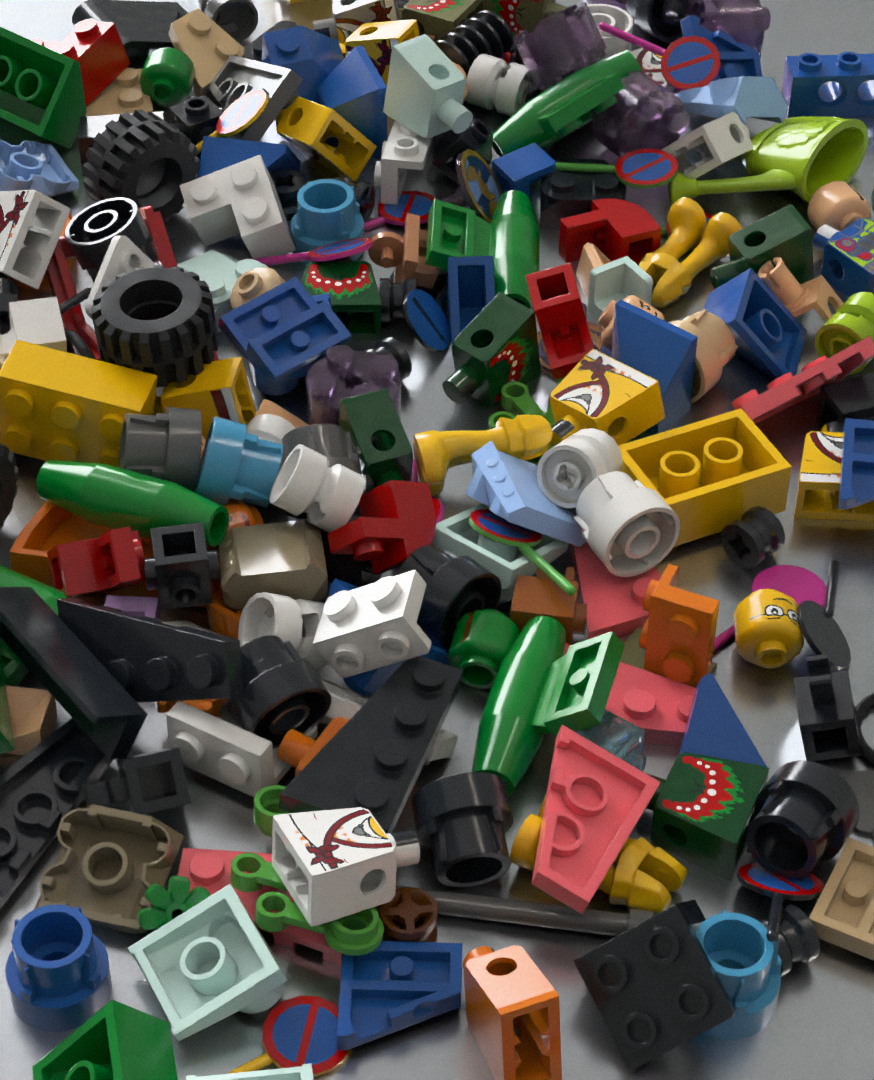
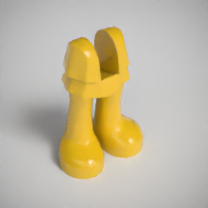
[638,197,742,309]
[413,414,553,497]
[510,793,687,915]

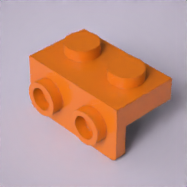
[639,564,720,688]

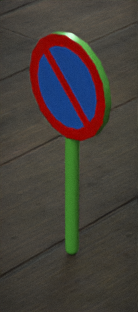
[555,148,679,189]
[469,509,576,596]

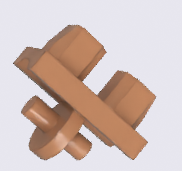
[368,213,439,290]

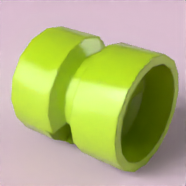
[814,292,874,375]

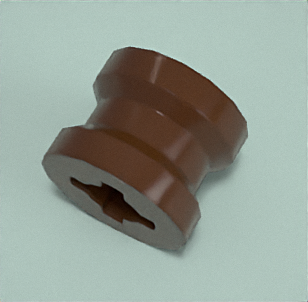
[379,887,438,942]

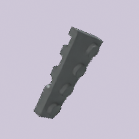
[208,55,303,142]

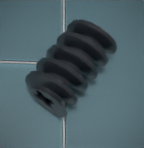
[434,10,514,76]

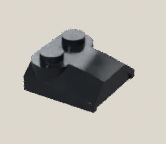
[540,158,627,227]

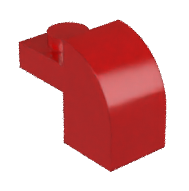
[558,198,662,265]
[525,262,594,380]
[327,480,436,575]
[47,527,146,598]

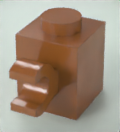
[510,567,587,647]

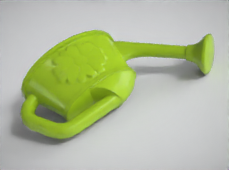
[668,116,869,208]

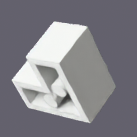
[179,155,296,259]

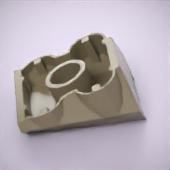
[219,520,328,610]
[34,804,184,934]

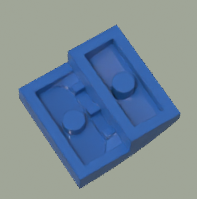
[218,276,352,382]

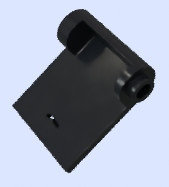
[72,0,188,69]

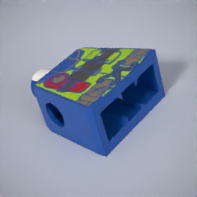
[812,218,874,298]

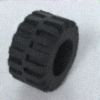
[82,110,200,224]
[91,265,219,387]

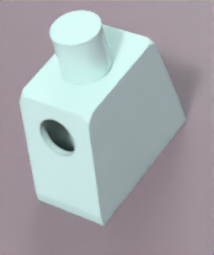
[383,34,473,138]

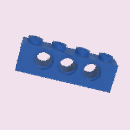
[781,52,874,118]

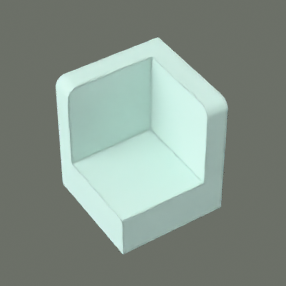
[588,256,653,326]

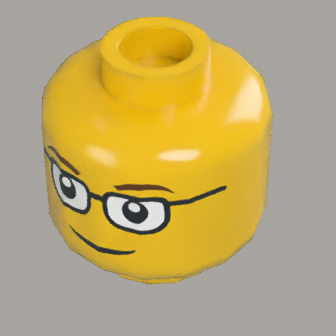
[733,589,804,669]

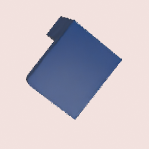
[492,142,556,198]

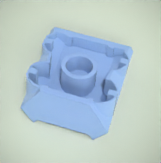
[670,76,788,123]
[0,140,79,198]
[465,440,586,547]

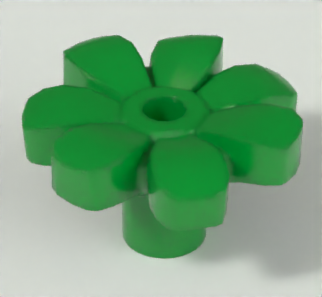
[138,876,211,932]

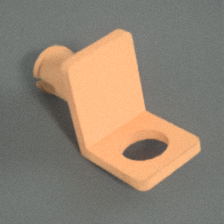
[758,257,843,322]

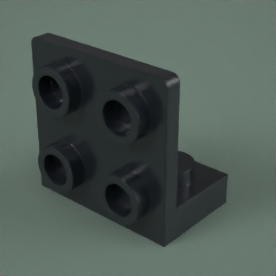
[573,900,736,1069]

